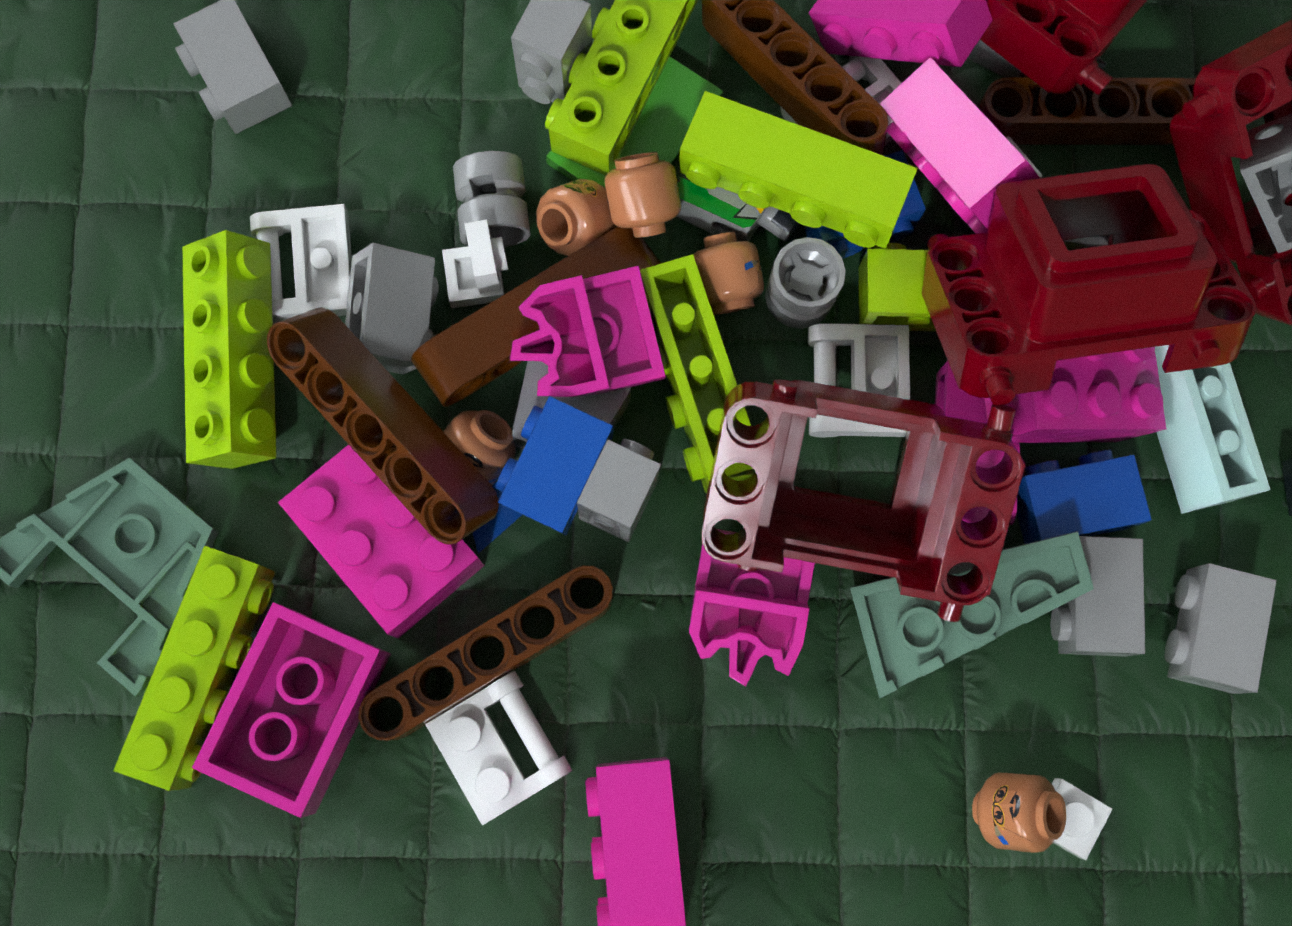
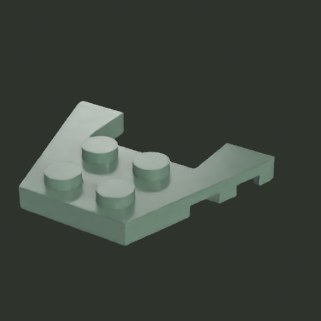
[0,458,219,697]

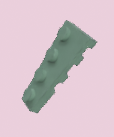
[850,531,1094,699]

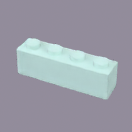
[1155,345,1271,514]

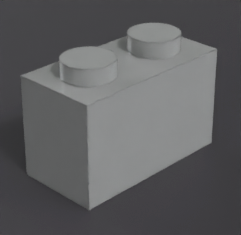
[173,0,292,134]
[511,0,592,104]
[345,243,438,374]
[577,439,661,542]
[1050,536,1145,657]
[1165,563,1277,694]

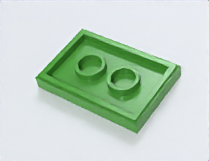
[546,57,723,187]

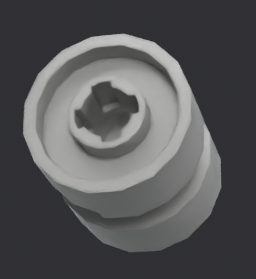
[453,151,531,248]
[765,237,846,329]

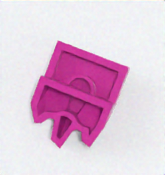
[510,266,666,397]
[689,529,815,687]

